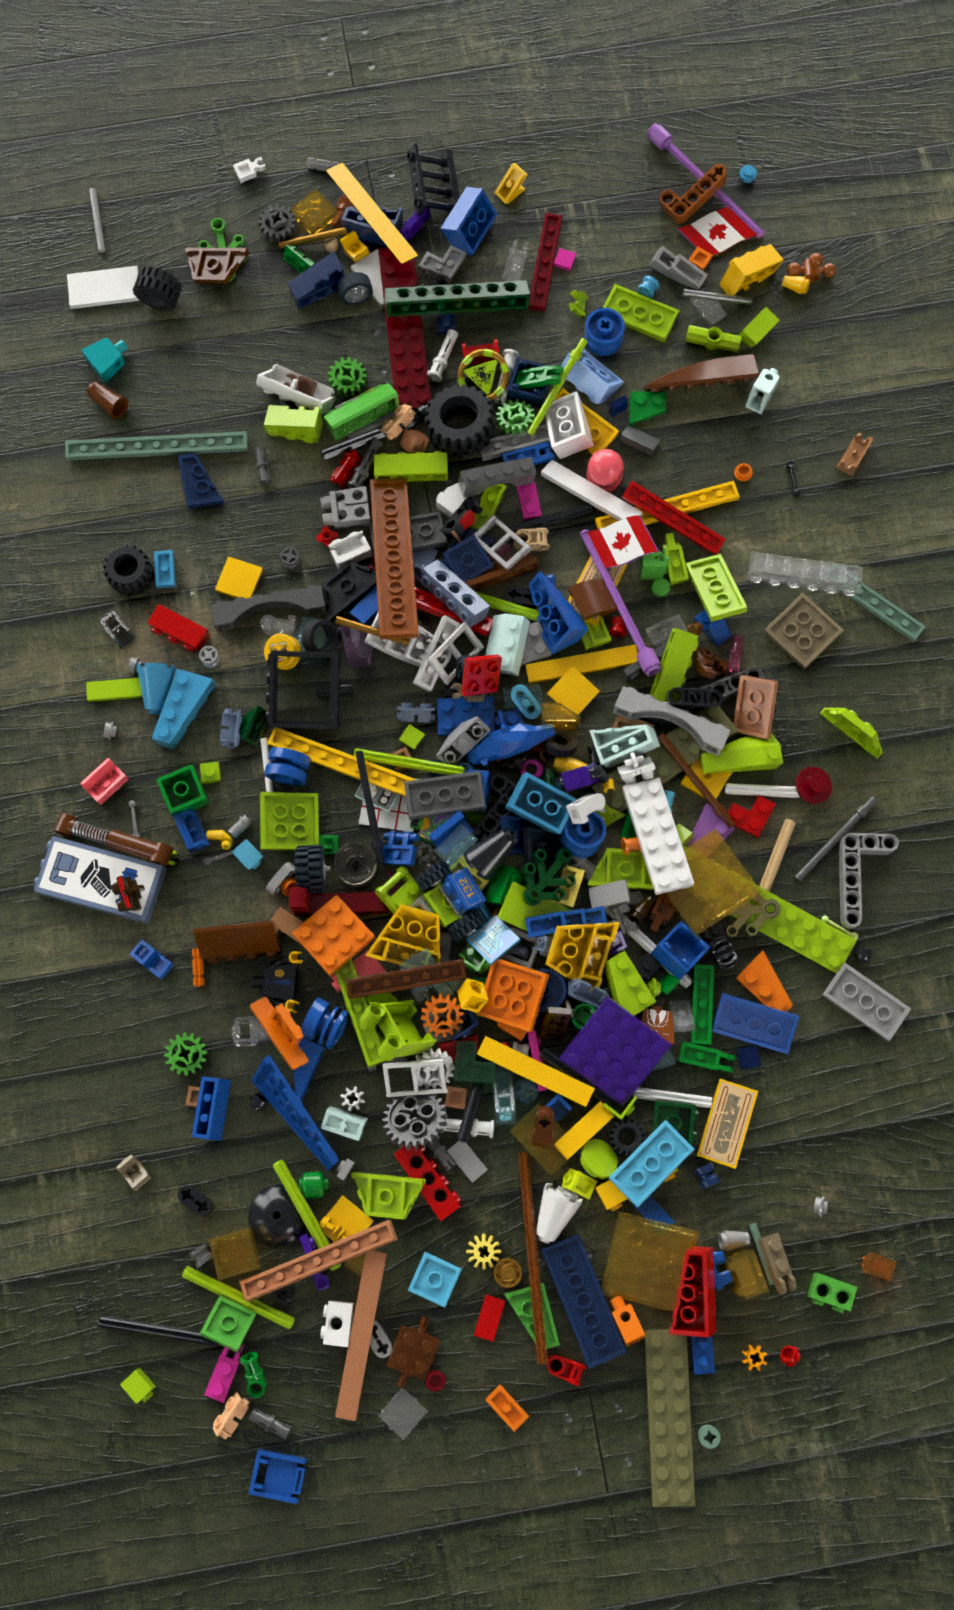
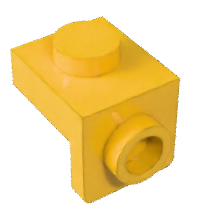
[340,231,370,263]

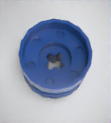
[301,997,349,1050]

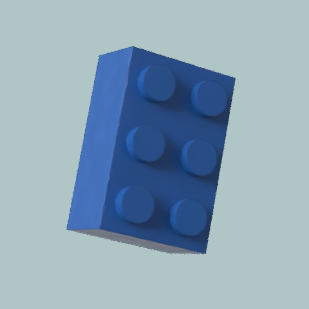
[440,187,498,255]

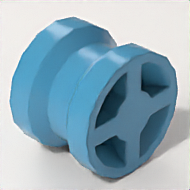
[637,276,660,298]

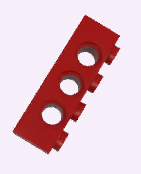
[394,1145,462,1221]

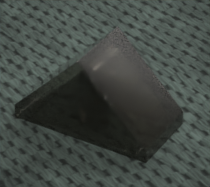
[98,609,135,649]

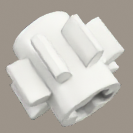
[340,1086,365,1111]

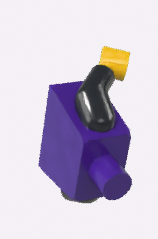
[554,763,615,794]

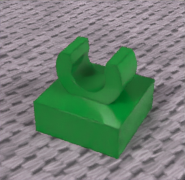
[319,835,339,856]

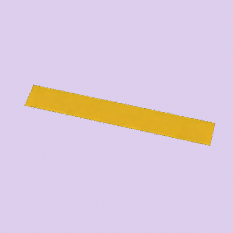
[326,163,418,264]

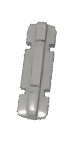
[306,157,340,172]

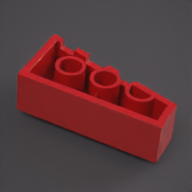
[669,1246,716,1338]

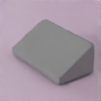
[589,880,630,909]

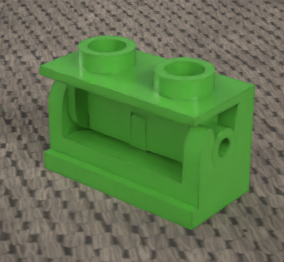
[640,549,669,580]

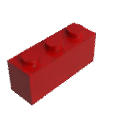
[147,604,210,653]

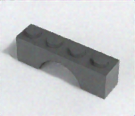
[458,457,536,497]

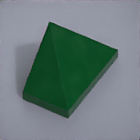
[239,705,268,748]

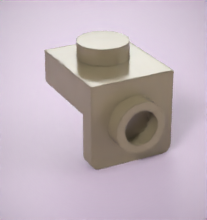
[116,1155,151,1191]

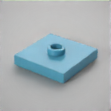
[408,1252,462,1308]

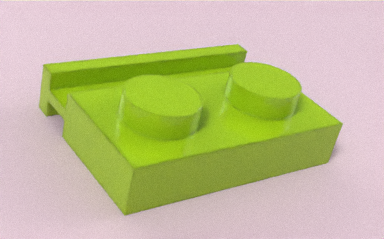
[581,617,611,650]

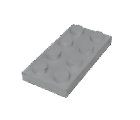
[822,963,911,1041]

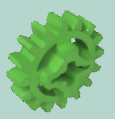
[328,357,367,396]
[496,399,535,435]
[164,1032,208,1076]

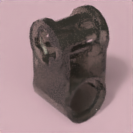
[416,268,451,286]

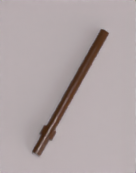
[657,733,735,828]

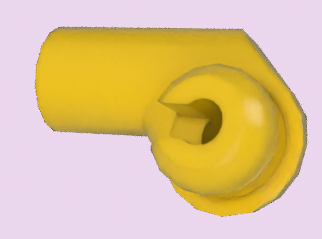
[206,830,233,850]

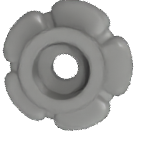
[127,657,142,675]
[103,722,117,740]

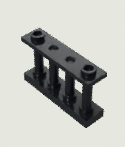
[406,143,460,216]

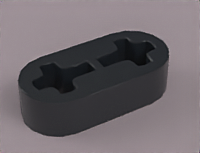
[505,586,537,608]
[178,1185,213,1216]

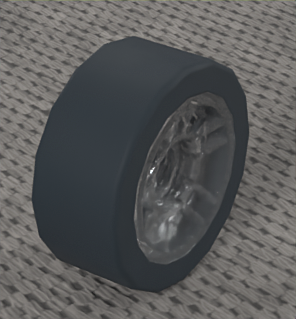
[337,272,373,305]

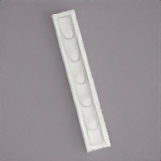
[541,460,642,521]

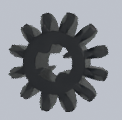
[709,936,738,970]

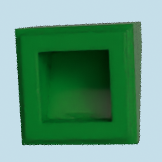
[660,974,680,997]

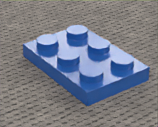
[437,696,495,737]

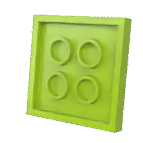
[260,792,319,851]

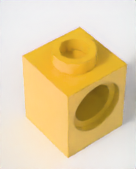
[457,978,488,1013]

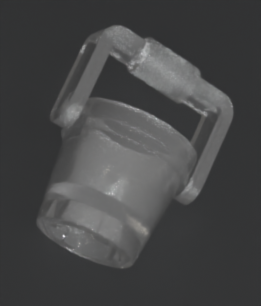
[232,1016,271,1046]

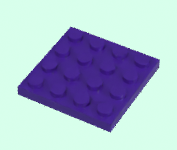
[559,996,672,1107]

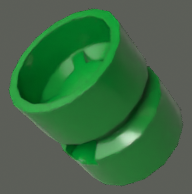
[570,1004,596,1031]

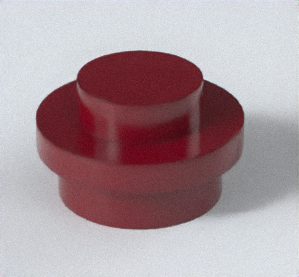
[425,1370,446,1392]

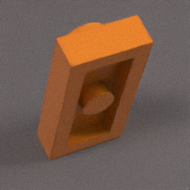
[485,1384,529,1431]

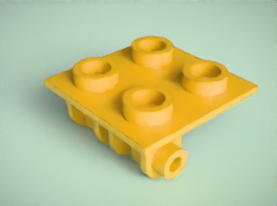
[319,1195,374,1242]

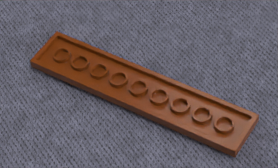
[370,478,418,639]

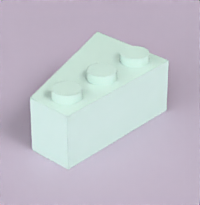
[589,724,660,768]

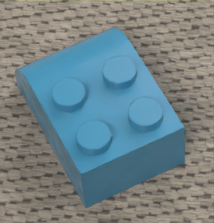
[505,772,577,834]

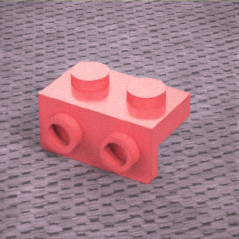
[80,758,129,805]

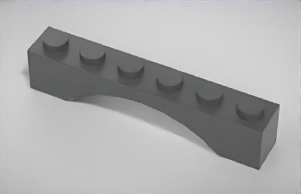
[211,584,327,632]

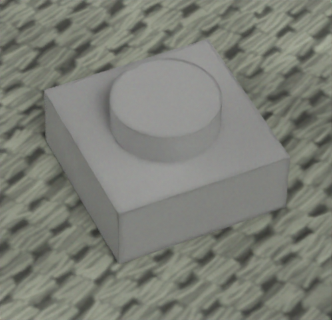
[336,1158,356,1181]

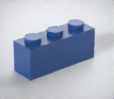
[192,1076,231,1141]

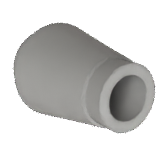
[718,1230,750,1251]

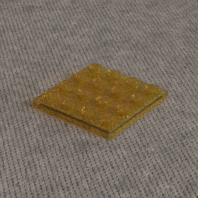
[666,828,761,936]
[601,1212,699,1312]

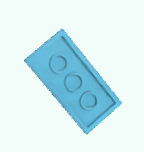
[608,1120,695,1208]

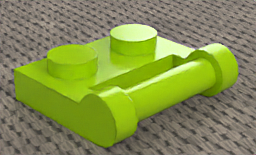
[375,866,423,914]

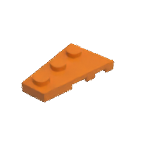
[735,950,793,1012]

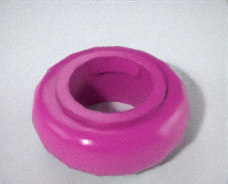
[520,759,543,779]

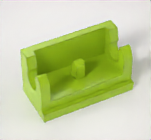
[738,307,780,348]

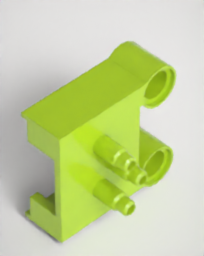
[360,1000,437,1061]

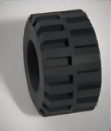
[133,267,182,311]
[103,544,154,596]

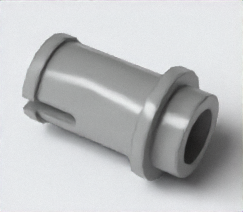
[228,815,252,839]

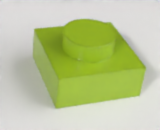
[200,762,221,784]

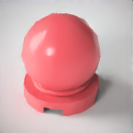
[586,449,624,493]

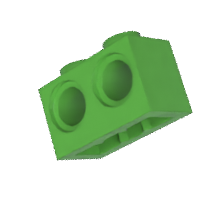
[807,1272,857,1313]

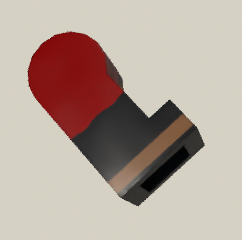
[440,508,475,544]

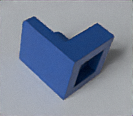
[545,1094,572,1123]

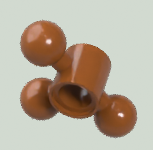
[787,253,836,282]

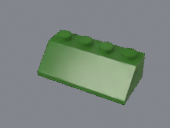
[324,383,399,441]

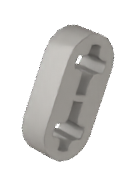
[266,861,295,896]
[370,1320,392,1358]

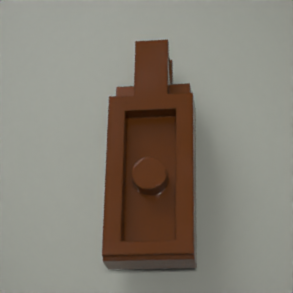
[649,888,685,934]

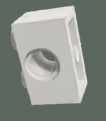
[320,1300,355,1347]

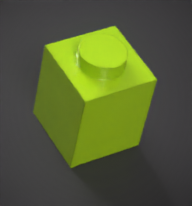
[120,1368,156,1404]

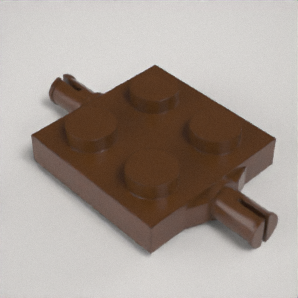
[386,1316,440,1389]

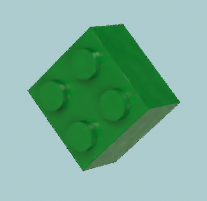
[156,764,210,818]

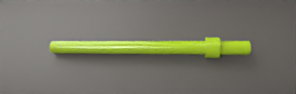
[527,338,588,437]

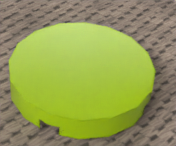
[580,1139,618,1179]

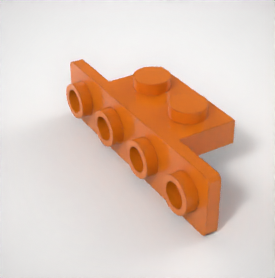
[250,997,309,1070]

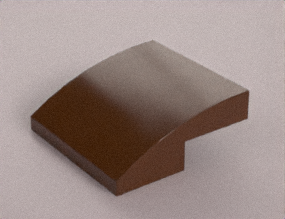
[568,578,618,621]

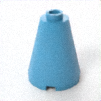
[137,663,175,714]

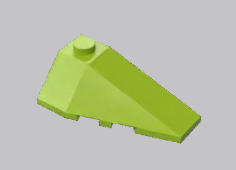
[701,732,783,774]

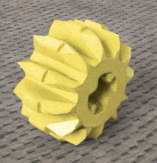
[466,1234,501,1270]

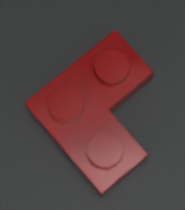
[727,795,776,838]

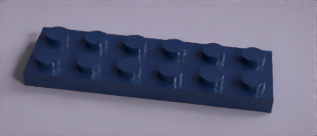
[541,1234,627,1369]

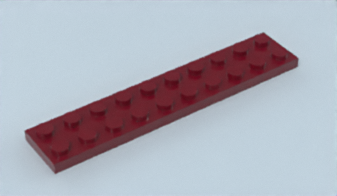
[378,245,431,411]

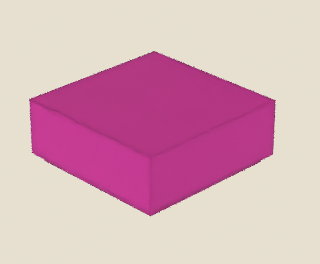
[554,248,576,271]

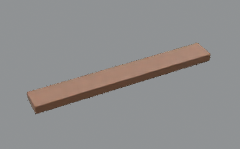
[240,1220,398,1302]
[335,1250,387,1421]

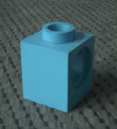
[231,839,263,870]

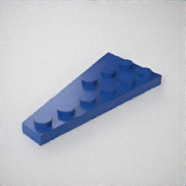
[251,1055,339,1172]

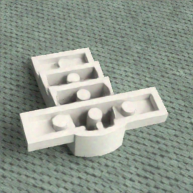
[365,613,461,691]

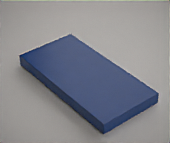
[712,993,799,1054]

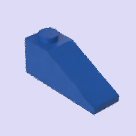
[294,1038,325,1101]

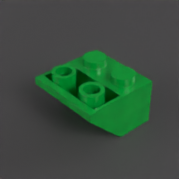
[485,865,527,908]

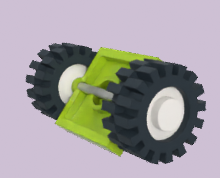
[415,861,485,943]

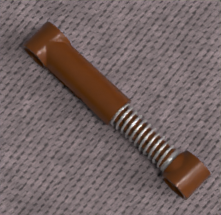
[54,812,174,867]

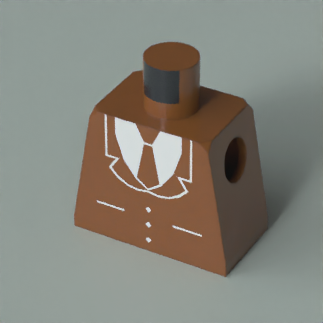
[640,998,675,1046]

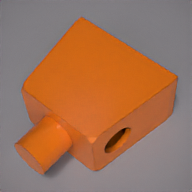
[610,1295,645,1347]

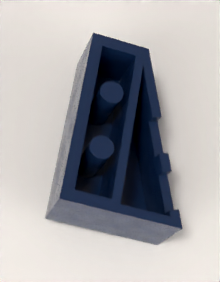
[341,206,403,247]
[288,252,345,309]

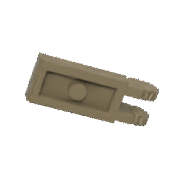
[758,1233,797,1295]

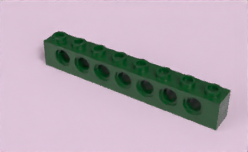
[385,280,530,317]

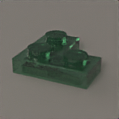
[454,1041,496,1084]

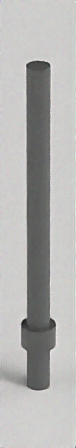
[794,796,878,882]

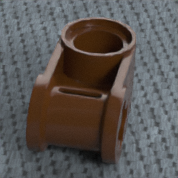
[532,1106,554,1147]

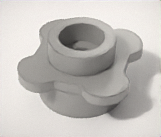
[814,1196,829,1217]

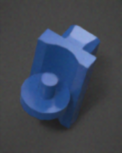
[714,1251,734,1290]

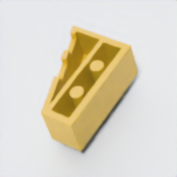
[719,244,783,296]

